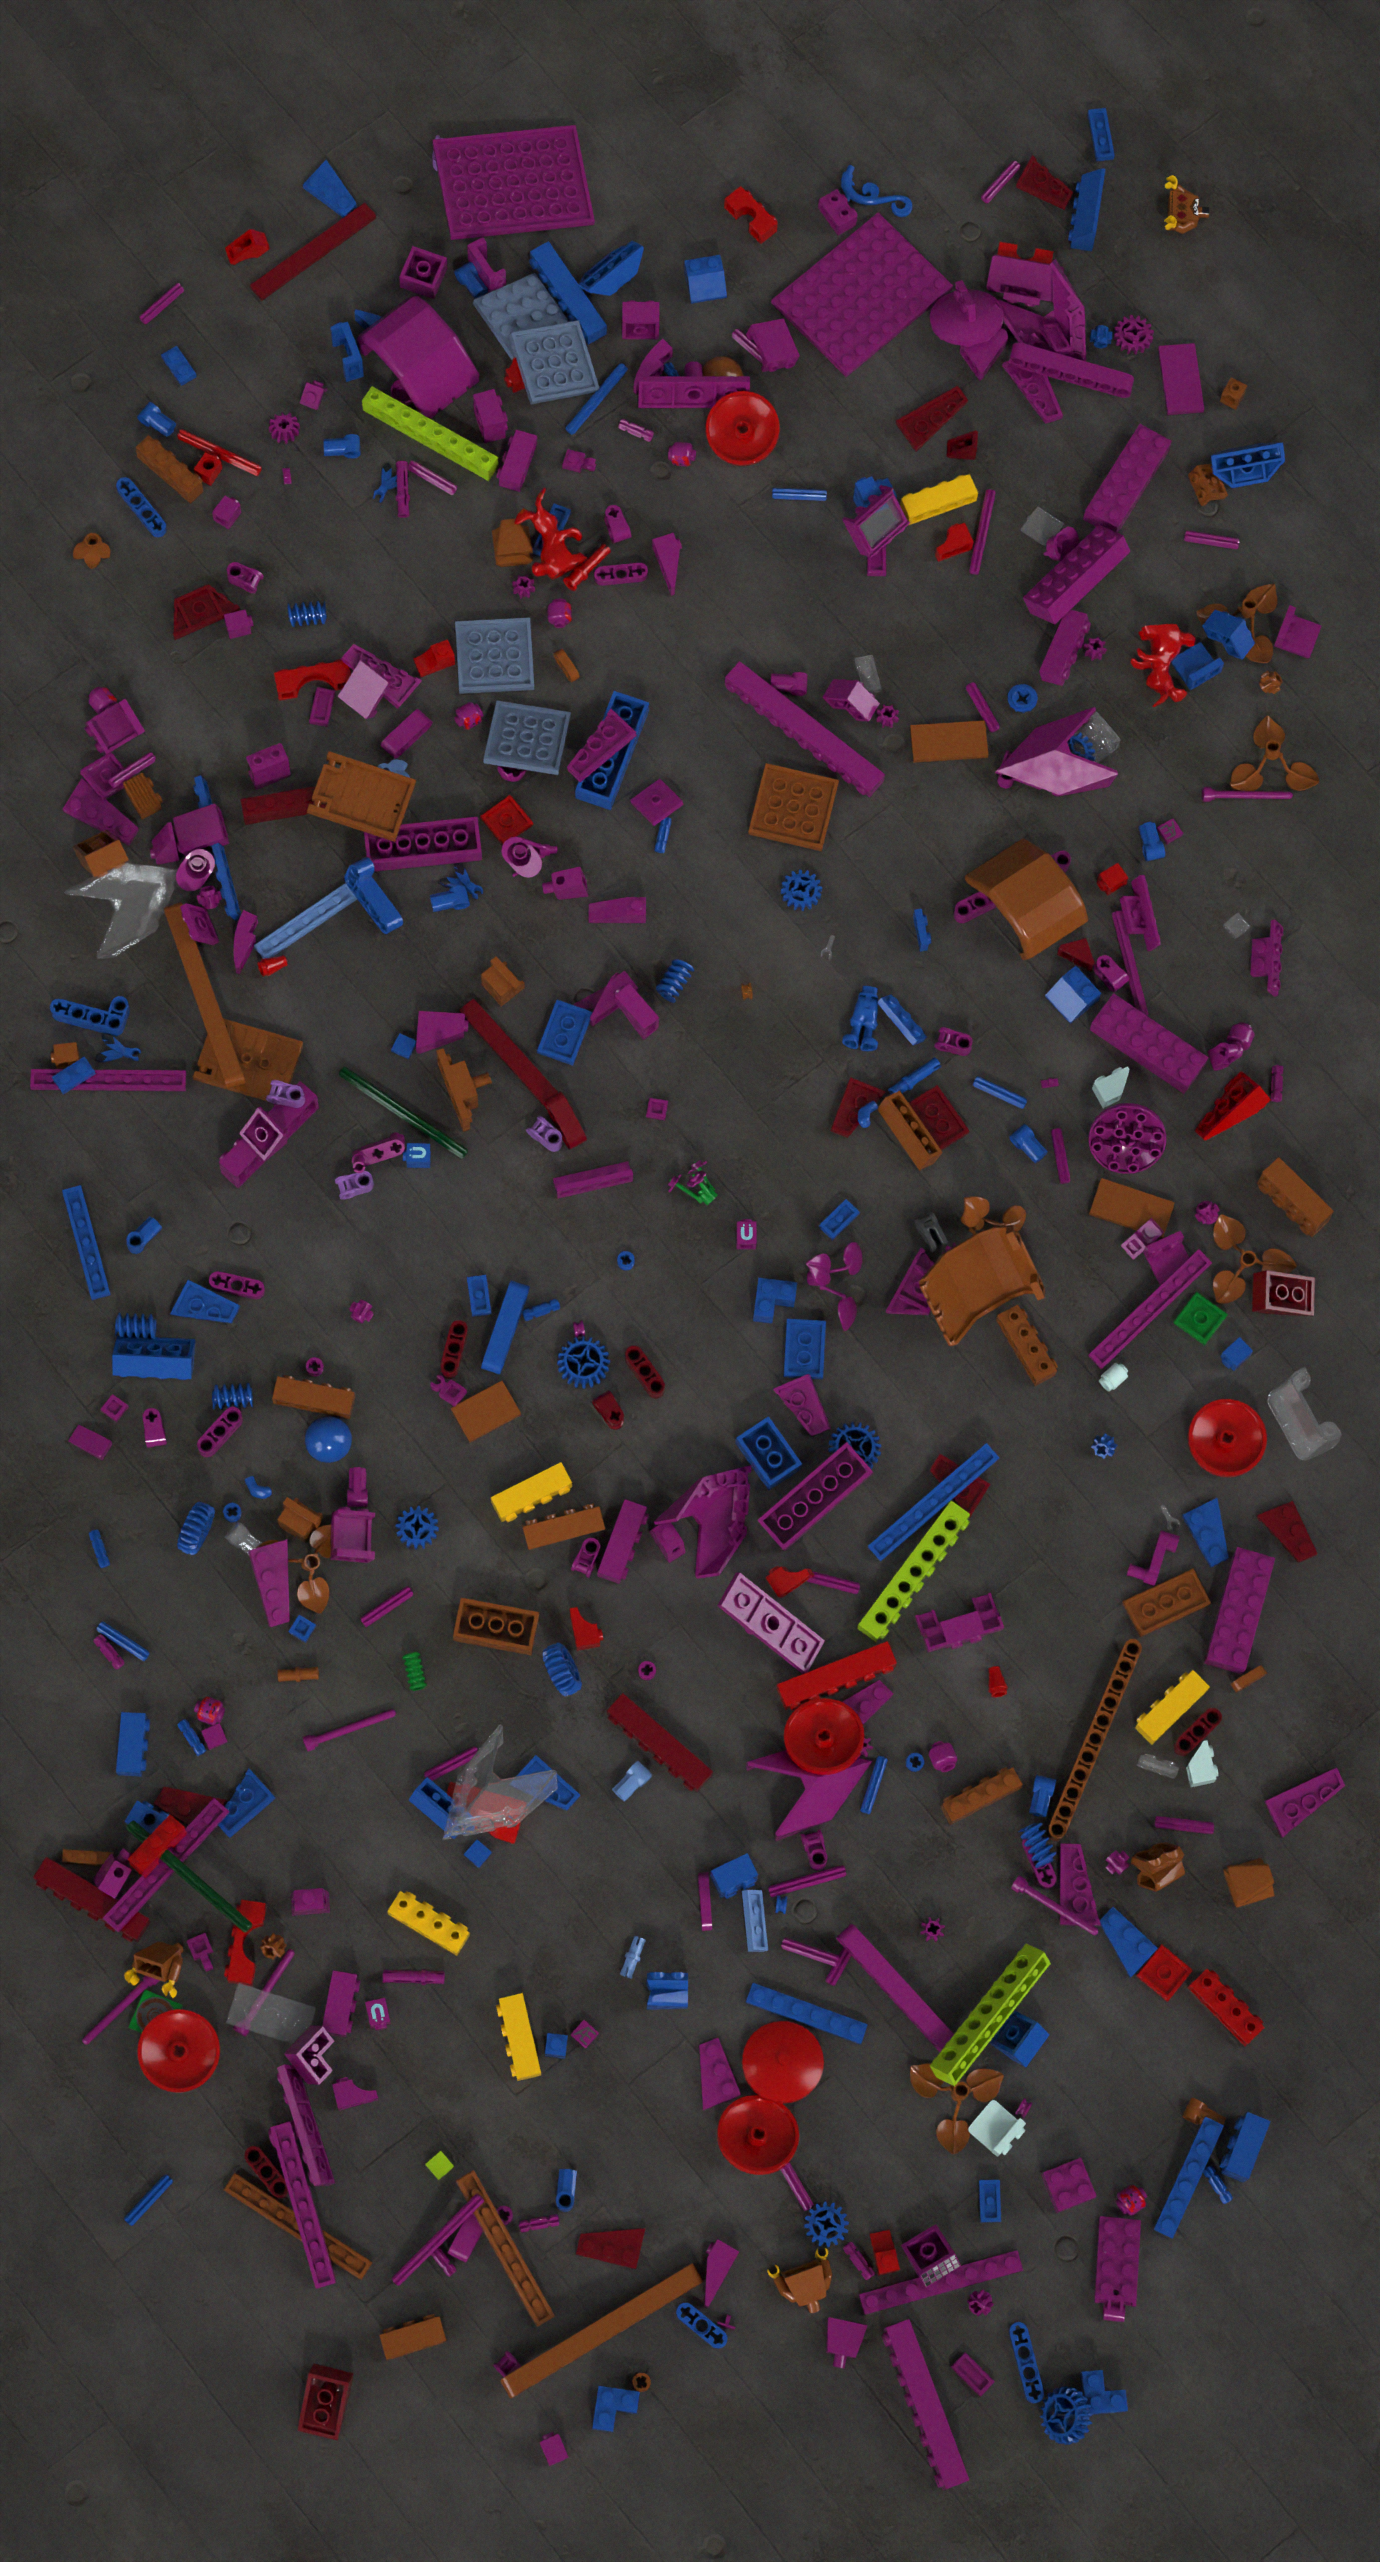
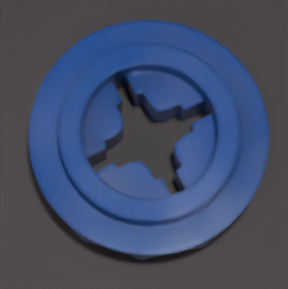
[1007,684,1038,714]

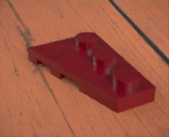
[1016,155,1073,210]
[830,1077,886,1138]
[930,1454,990,1518]
[1256,1501,1317,1563]
[153,1787,227,1825]
[576,2228,646,2270]

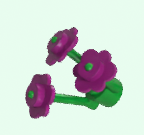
[668,1160,718,1205]

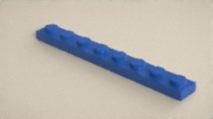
[193,775,241,921]
[868,1443,999,1562]

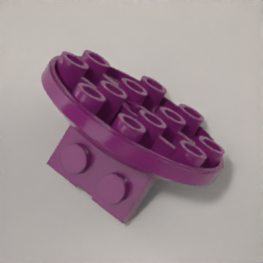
[930,280,1003,347]
[1089,1103,1166,1174]

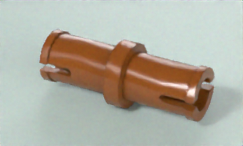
[278,1666,319,1682]

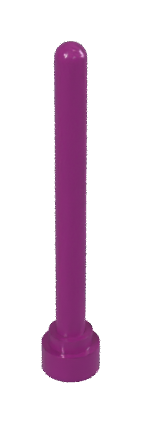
[1202,787,1293,802]
[302,1709,396,1752]
[1011,1875,1098,1935]
[232,1949,295,2037]
[82,1975,160,2045]

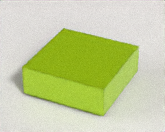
[425,2151,454,2181]

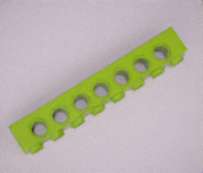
[362,386,498,481]
[857,1501,970,1643]
[930,1944,1051,2086]

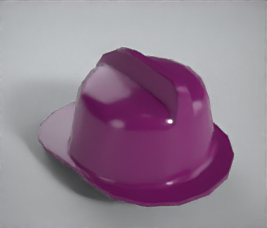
[1044,527,1079,562]
[501,837,542,878]
[176,849,215,891]

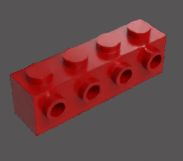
[1188,1969,1265,2047]

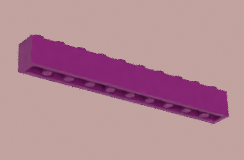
[725,661,885,798]

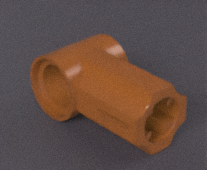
[1182,2098,1226,2125]

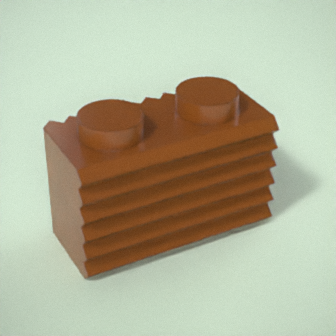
[123,773,163,819]

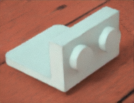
[968,2100,1026,2157]

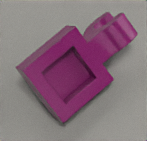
[562,449,596,473]
[187,1933,214,1972]

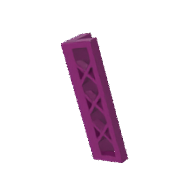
[553,1161,633,1199]

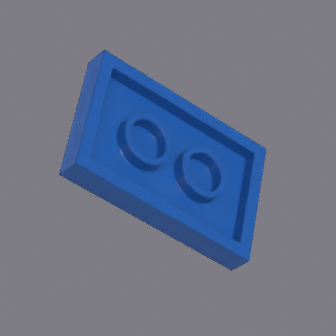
[537,1000,593,1065]
[784,1319,826,1380]

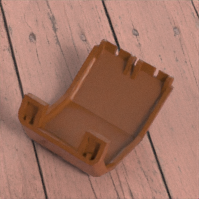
[965,839,1089,960]
[919,1225,1045,1346]

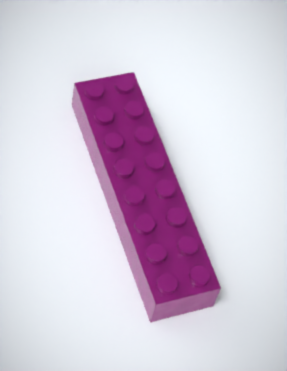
[881,2319,969,2491]

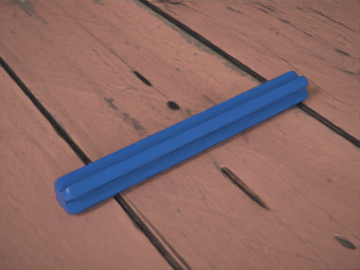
[566,363,628,435]

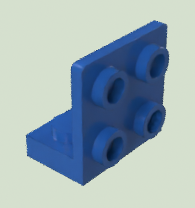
[1171,642,1224,691]

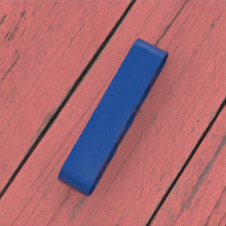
[481,1281,530,1374]

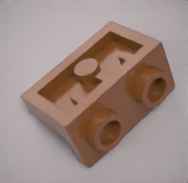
[1188,464,1228,506]

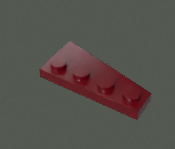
[896,386,968,452]

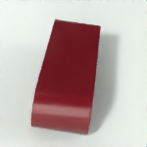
[543,1091,587,1150]
[441,1320,468,1379]
[625,1346,665,1399]
[1174,1708,1222,1756]
[244,2146,289,2199]

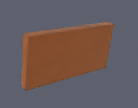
[910,721,989,763]
[1089,1178,1175,1239]
[1122,1568,1211,1637]

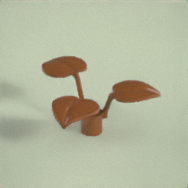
[1196,584,1278,663]
[1230,716,1319,791]
[961,1196,1026,1235]
[1213,1214,1297,1304]
[253,1525,331,1614]
[910,2064,1004,2154]

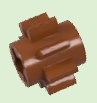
[1259,670,1282,694]
[260,1933,287,1960]

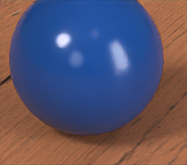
[305,1416,352,1463]

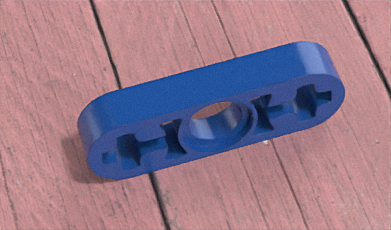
[676,2303,727,2349]

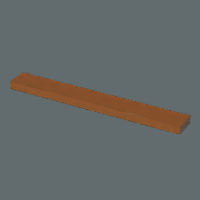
[455,2170,555,2327]
[223,2173,373,2281]

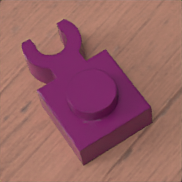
[430,1375,467,1407]

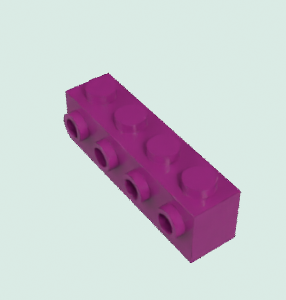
[1039,610,1091,686]
[597,1499,649,1584]

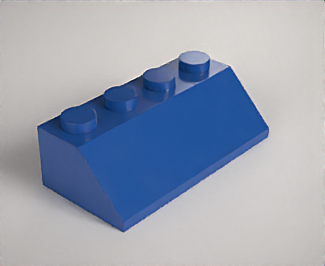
[1068,168,1105,251]
[112,1335,195,1380]

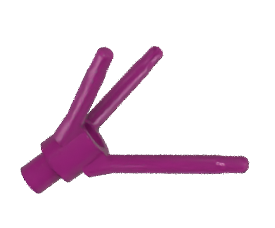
[512,837,557,877]

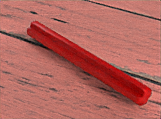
[177,429,262,476]

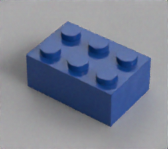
[735,1416,802,1491]
[1219,2112,1271,2183]

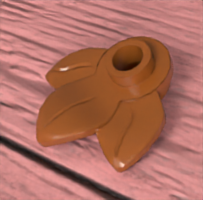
[73,533,110,569]

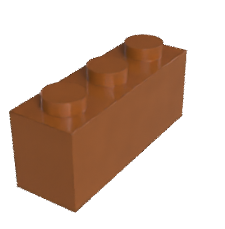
[379,2314,447,2361]

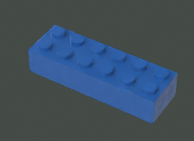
[575,691,649,810]

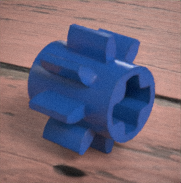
[1090,325,1113,348]
[1091,1433,1117,1459]

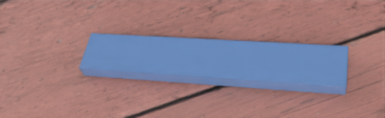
[254,883,357,959]

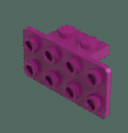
[987,254,1064,307]

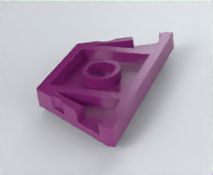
[886,1247,934,1315]

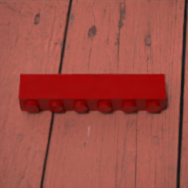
[776,1641,897,1711]

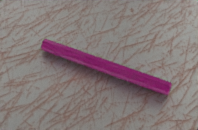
[1112,911,1149,1016]
[392,2193,484,2286]

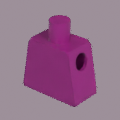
[542,867,588,900]
[649,1523,686,1563]
[93,1848,133,1898]
[290,1888,330,1916]
[826,2317,867,2369]

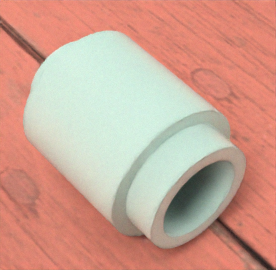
[1099,1363,1128,1391]

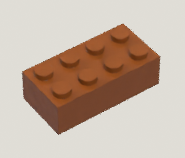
[72,829,129,878]
[1257,1157,1334,1237]
[453,1598,539,1656]

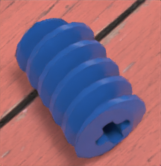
[287,600,327,627]
[656,959,694,1003]
[115,1313,157,1339]
[212,1383,253,1410]
[1018,1822,1057,1868]

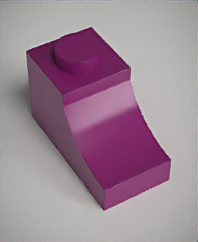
[332,2077,379,2111]

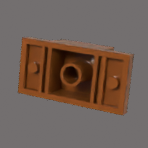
[436,1048,492,1132]

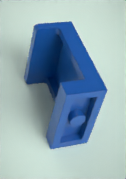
[330,322,364,382]

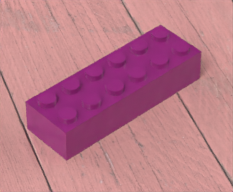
[1083,424,1172,533]
[1023,525,1131,625]
[364,817,482,872]
[1090,993,1209,1094]
[219,1081,319,1188]
[757,1442,874,1551]
[1204,1547,1275,1675]

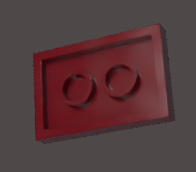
[909,1085,970,1151]

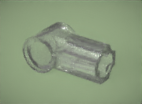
[224,1521,261,1555]

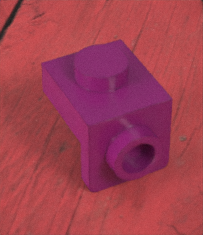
[300,380,328,410]

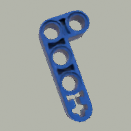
[344,857,403,934]
[50,996,130,1036]

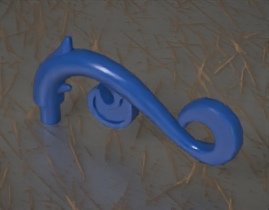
[841,165,913,217]

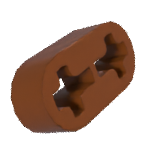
[553,648,580,683]
[1231,1665,1267,1693]

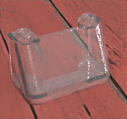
[1267,1367,1342,1461]

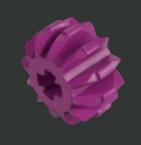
[269,412,300,444]

